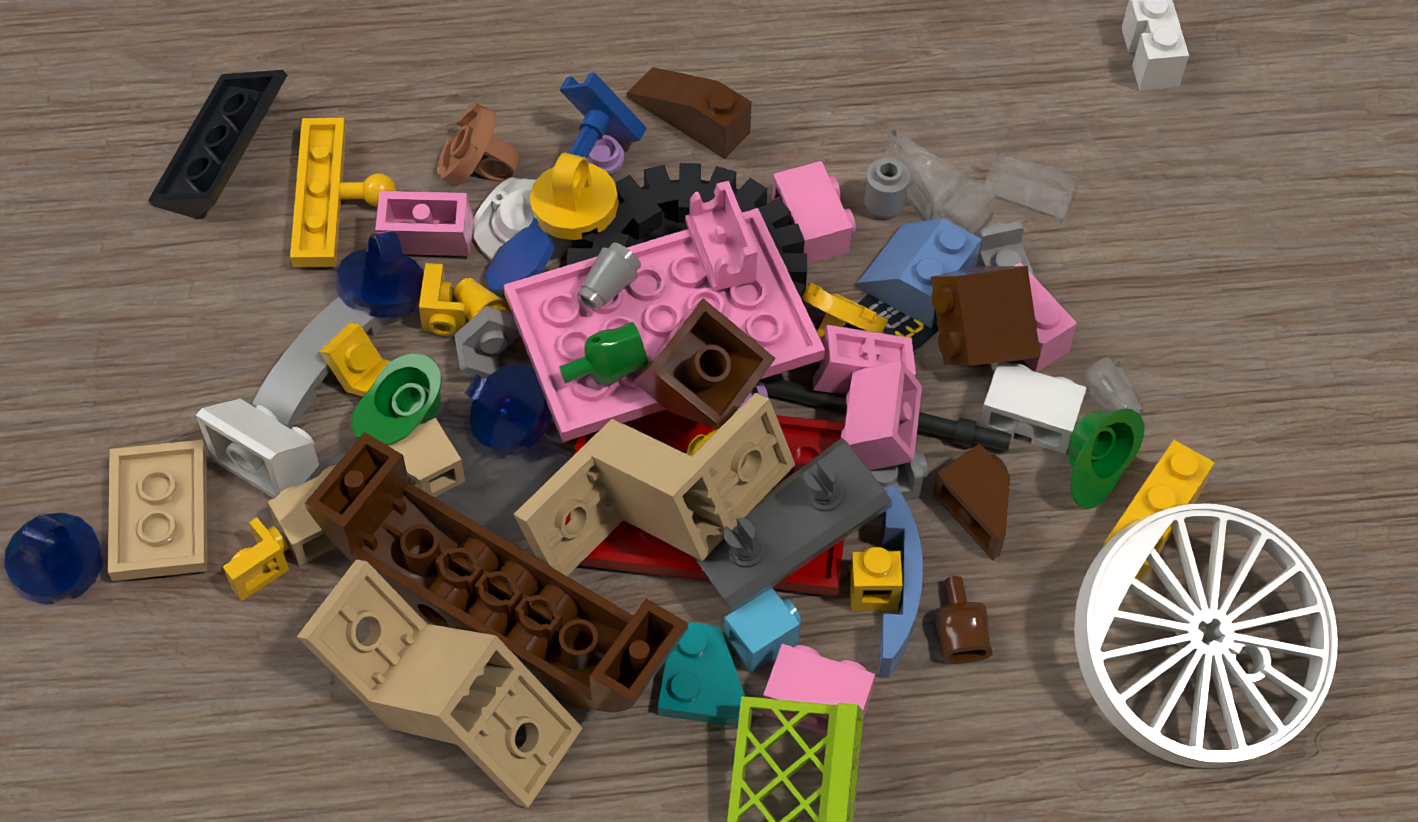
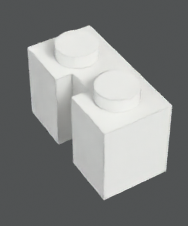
[1122,0,1189,91]
[979,362,1087,454]

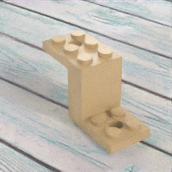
[513,393,795,576]
[297,560,583,808]

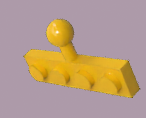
[290,118,396,267]

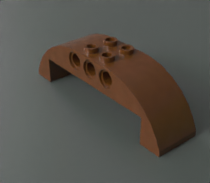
[305,432,688,713]

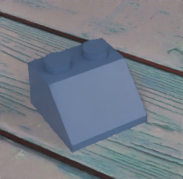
[857,218,982,328]

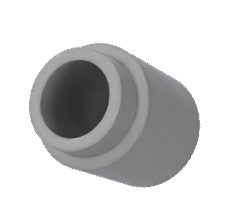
[864,158,910,220]

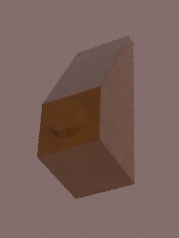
[627,67,752,159]

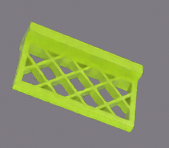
[727,696,864,822]

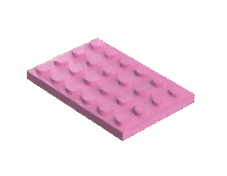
[504,208,825,442]

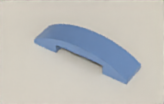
[879,486,923,678]

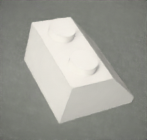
[196,399,319,498]

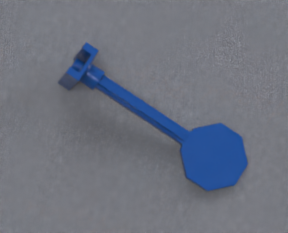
[485,72,647,295]

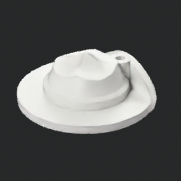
[472,177,572,267]

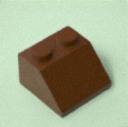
[931,266,1041,366]
[633,298,776,430]

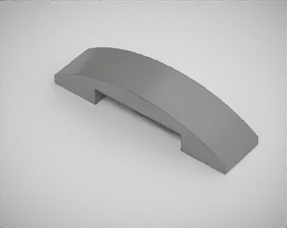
[252,280,401,428]

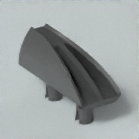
[693,438,892,610]

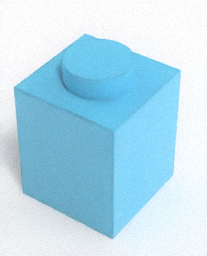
[724,588,801,674]

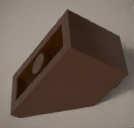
[933,443,1010,560]

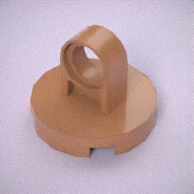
[437,103,520,187]

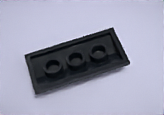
[148,70,288,219]

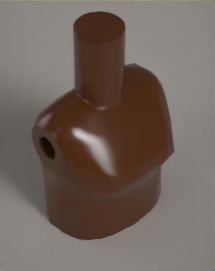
[933,576,993,664]

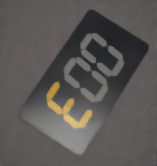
[858,294,939,353]

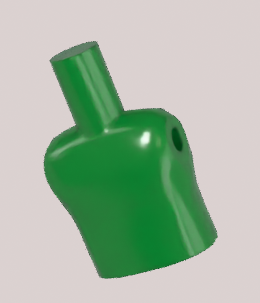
[559,322,648,386]

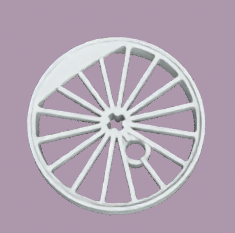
[1074,504,1338,768]

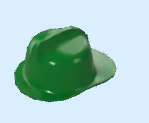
[351,353,442,445]
[1068,408,1145,509]

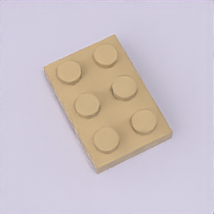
[108,440,208,581]

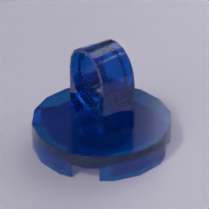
[336,231,424,318]
[464,363,553,455]
[4,513,103,605]

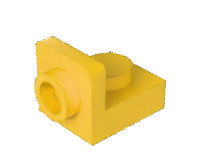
[419,263,467,336]
[319,322,391,396]
[222,517,289,601]

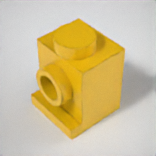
[848,547,903,611]

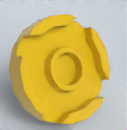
[529,152,619,240]
[801,282,888,364]

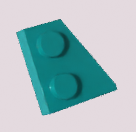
[658,622,752,727]

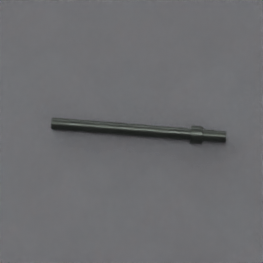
[759,377,1012,452]

